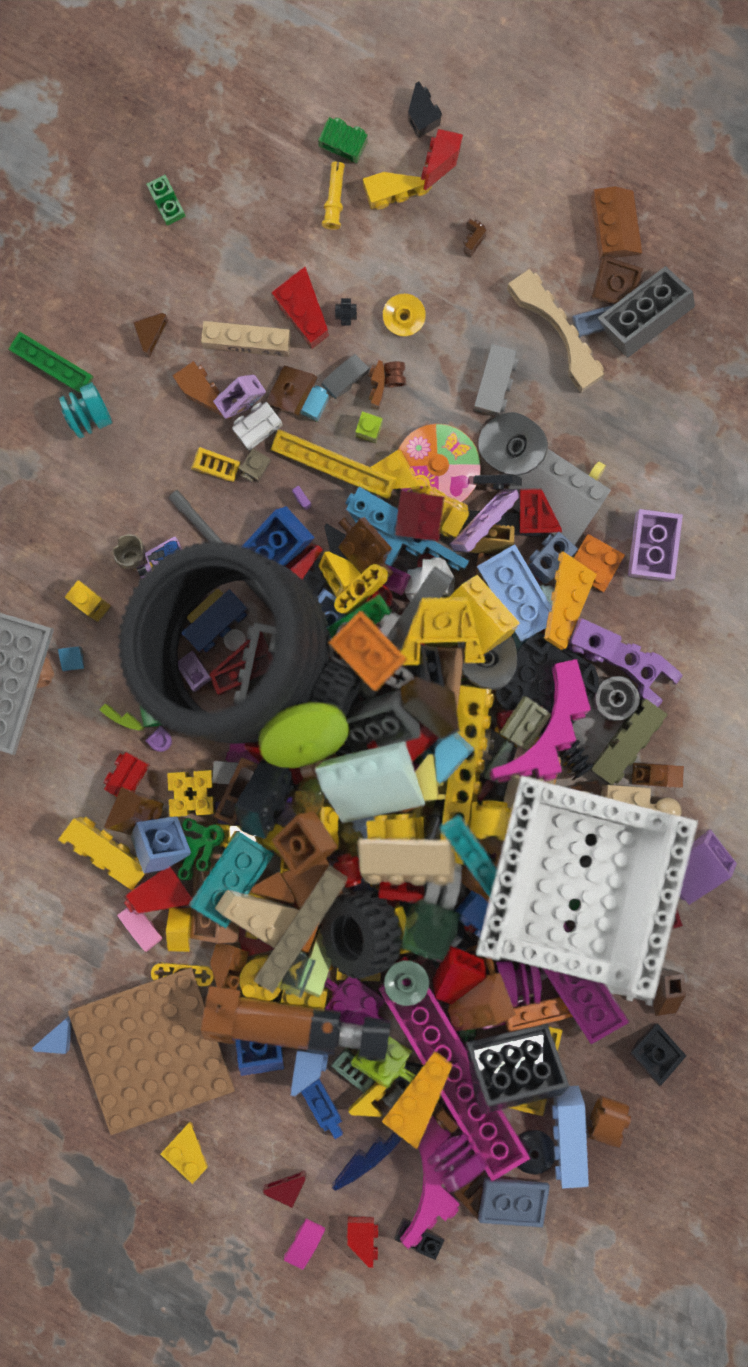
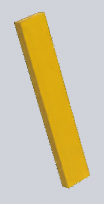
[271,429,397,499]

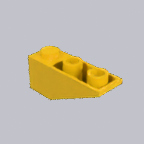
[363,172,432,210]

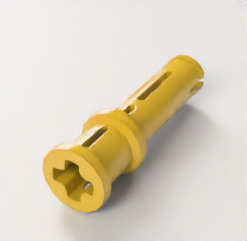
[322,162,345,230]

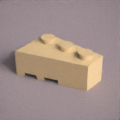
[215,890,299,948]

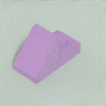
[178,651,211,692]

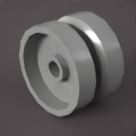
[420,863,462,911]

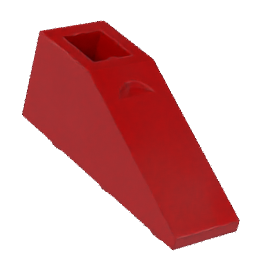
[421,129,463,190]

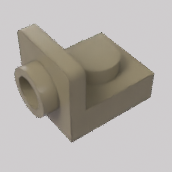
[239,448,272,482]

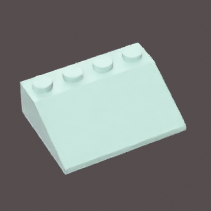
[315,741,425,823]

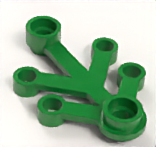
[161,818,225,881]

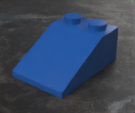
[242,506,315,566]
[235,999,284,1076]

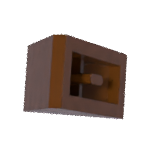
[133,313,169,358]

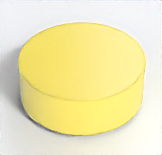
[589,462,606,481]

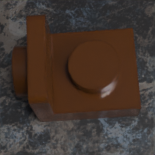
[463,218,487,257]

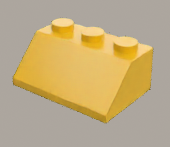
[448,575,520,655]

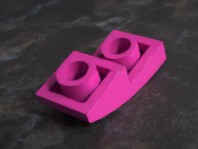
[284,1219,325,1270]

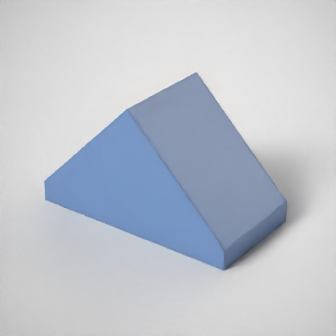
[32,1017,72,1054]

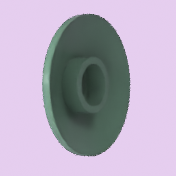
[384,961,429,1006]

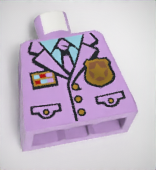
[213,375,266,419]

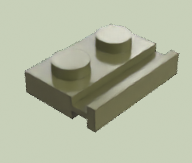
[500,696,551,751]

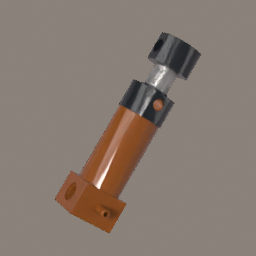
[201,986,391,1063]

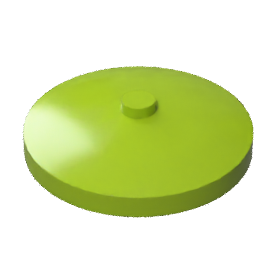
[259,703,348,768]

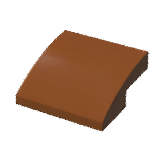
[282,859,343,909]

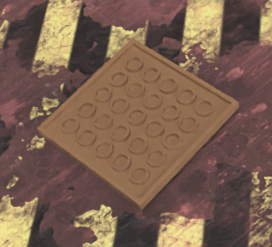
[68,967,235,1135]

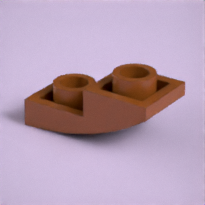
[368,360,385,410]

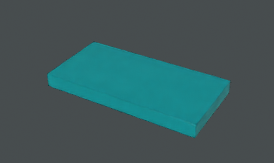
[189,831,274,929]

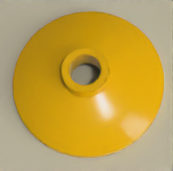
[383,293,426,337]

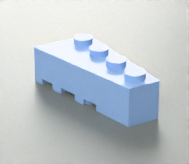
[552,1085,589,1188]

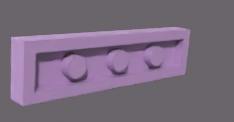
[450,489,520,552]

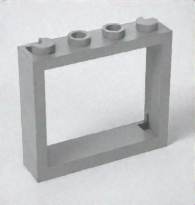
[233,622,332,704]

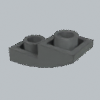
[321,354,370,399]

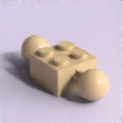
[581,784,682,817]

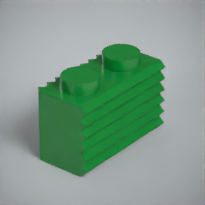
[318,117,368,164]

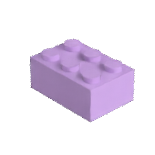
[627,509,683,582]

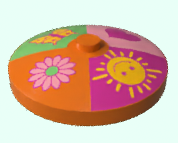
[398,424,481,502]

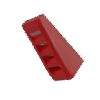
[285,543,322,579]

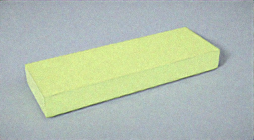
[298,928,331,997]

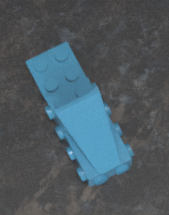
[345,487,469,570]

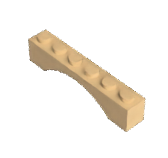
[507,269,604,393]

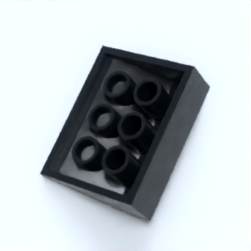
[466,1024,569,1115]

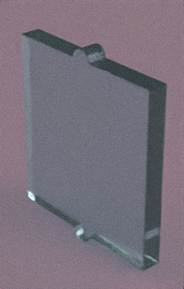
[277,952,316,998]

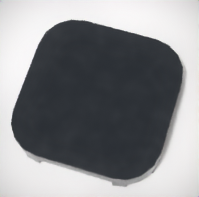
[494,634,600,736]

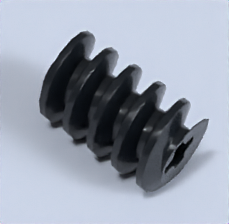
[556,732,594,780]

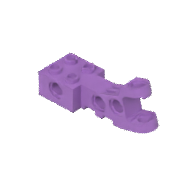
[567,619,683,707]

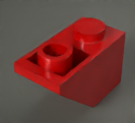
[347,1217,378,1268]

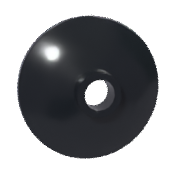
[517,1130,555,1175]

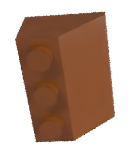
[591,186,642,260]
[448,973,516,1031]

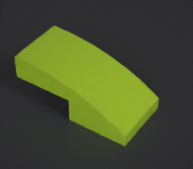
[99,704,145,731]

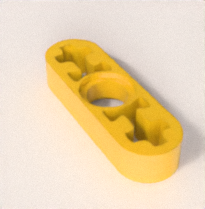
[335,564,388,615]
[151,962,214,986]

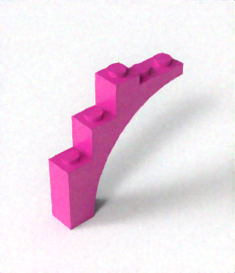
[489,659,591,783]
[400,1115,460,1249]

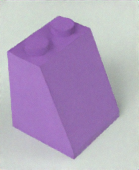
[679,829,737,905]

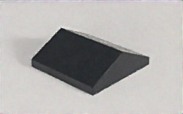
[630,1023,686,1086]

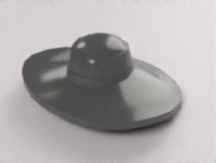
[478,412,548,476]
[457,636,517,690]

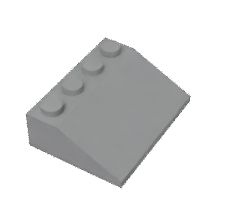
[509,449,611,545]

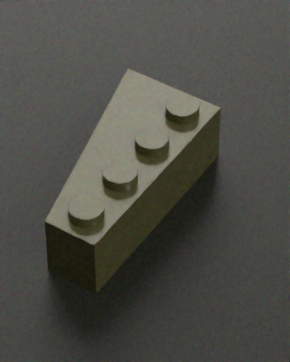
[590,699,668,785]

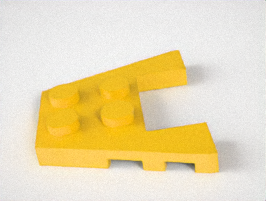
[401,598,485,665]

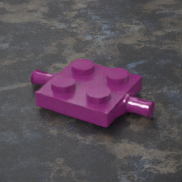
[324,977,385,1026]

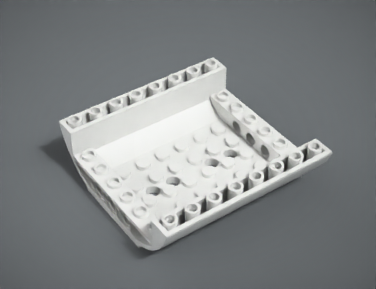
[477,776,697,999]

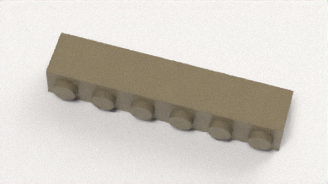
[254,865,348,993]

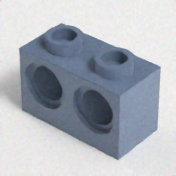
[527,532,578,584]

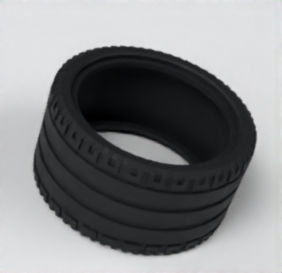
[118,541,330,744]

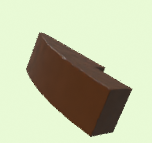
[214,757,259,826]

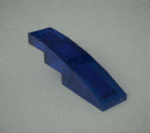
[332,1131,403,1191]

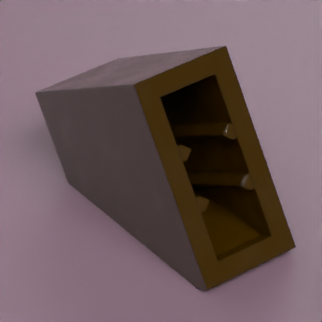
[400,677,460,740]

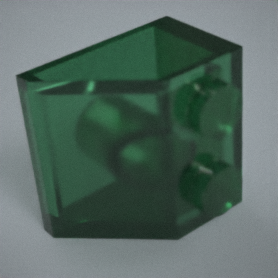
[401,899,459,963]

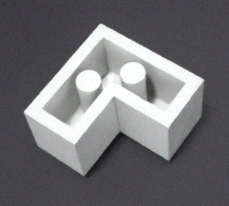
[405,558,455,602]

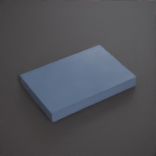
[478,1178,550,1228]

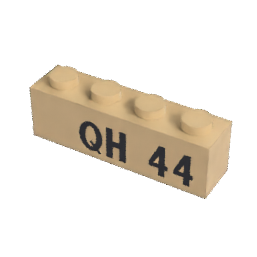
[201,321,291,357]

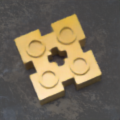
[425,486,469,537]
[167,770,216,817]
[367,813,424,840]

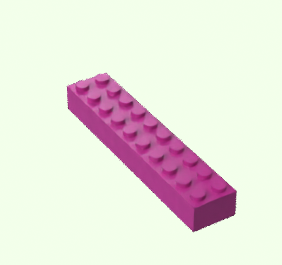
[379,978,530,1181]

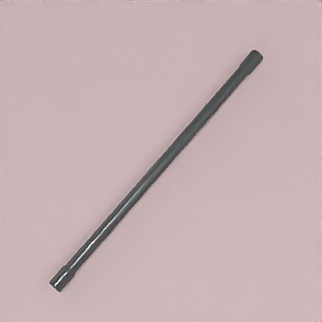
[168,490,360,704]

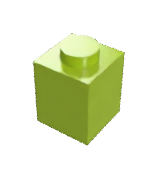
[355,411,383,443]

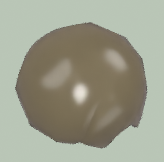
[113,534,146,570]

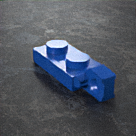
[301,1078,343,1139]

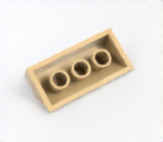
[359,839,455,885]

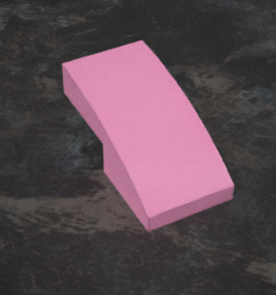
[117,908,163,952]

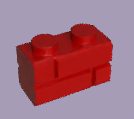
[103,751,150,797]

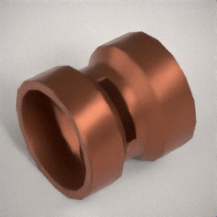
[384,361,406,388]

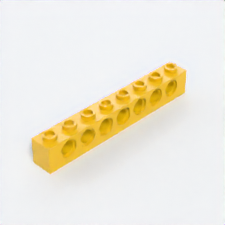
[440,685,493,865]

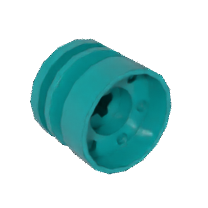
[59,382,113,439]

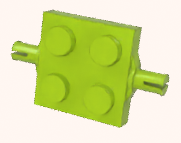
[351,1036,415,1089]

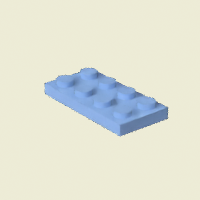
[477,545,552,642]

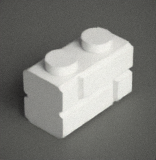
[232,402,283,451]

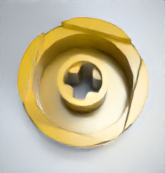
[470,801,514,840]
[239,955,285,1001]

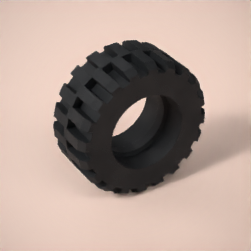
[320,890,402,979]

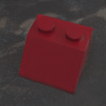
[395,491,445,541]

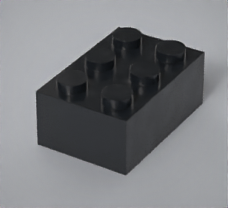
[234,757,295,839]

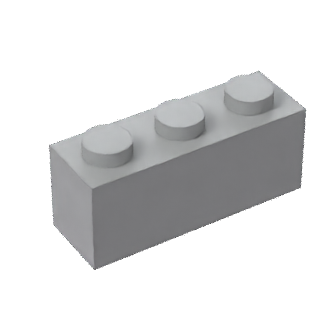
[473,344,519,417]

